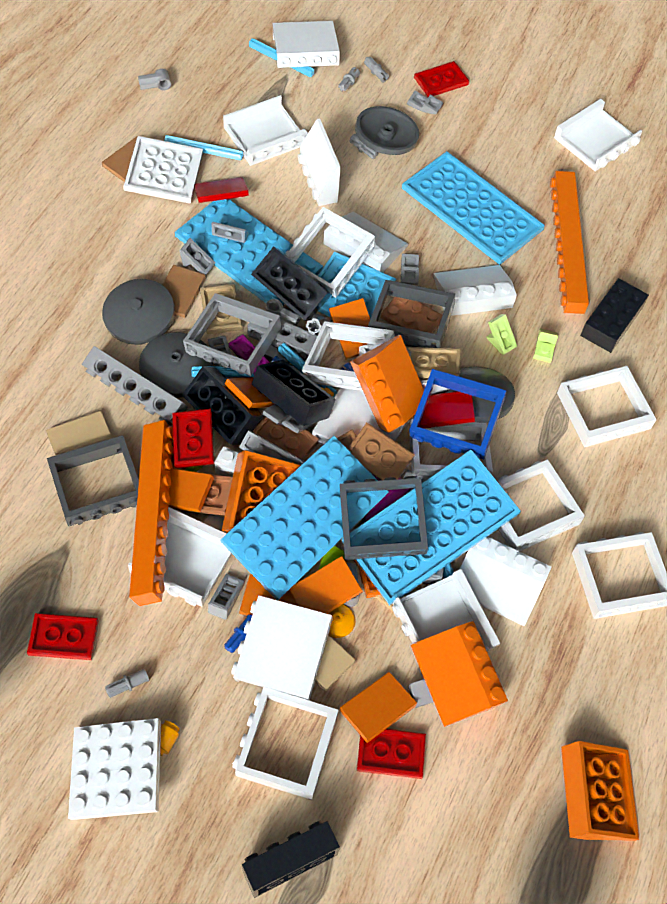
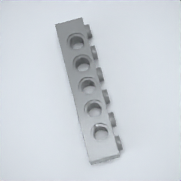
[82,346,188,424]

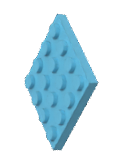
[318,252,396,319]

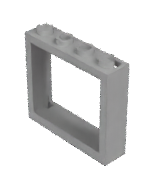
[183,293,281,376]

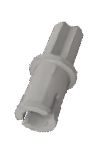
[364,57,389,83]
[338,67,360,92]
[350,134,378,159]
[105,669,149,698]

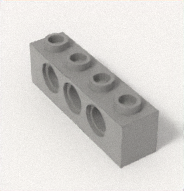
[248,319,318,361]

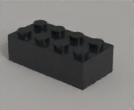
[251,246,332,321]
[580,278,649,353]
[251,359,336,426]
[182,366,264,445]
[242,821,340,898]

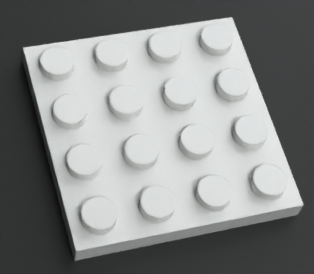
[124,136,203,203]
[68,718,161,820]

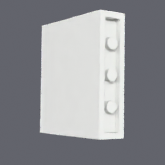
[273,21,340,68]
[223,95,308,166]
[554,99,642,171]
[312,388,410,446]
[128,507,232,607]
[392,569,500,651]
[232,595,333,701]

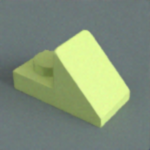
[486,314,517,355]
[533,329,558,363]

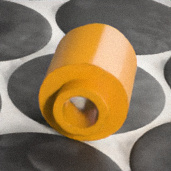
[160,720,180,756]

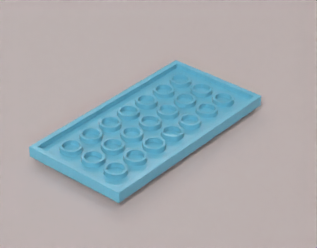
[402,151,545,265]
[175,199,323,306]
[220,436,388,601]
[342,450,521,606]

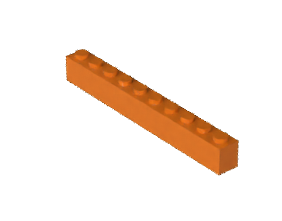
[550,171,589,314]
[129,420,173,606]

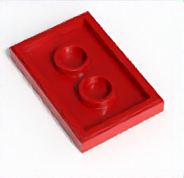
[414,61,469,97]
[194,177,249,203]
[419,392,475,429]
[172,409,214,468]
[27,613,99,660]
[356,729,426,779]

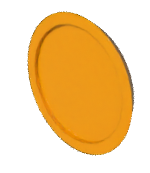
[327,604,356,638]

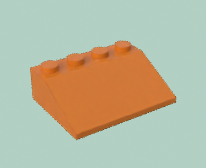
[350,335,429,433]
[221,450,301,532]
[411,621,508,727]
[561,741,639,841]

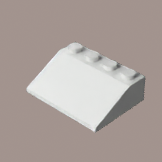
[298,119,340,206]
[324,211,408,273]
[433,265,517,316]
[459,536,552,626]

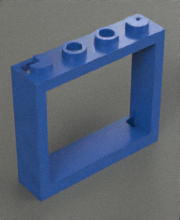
[409,369,506,460]

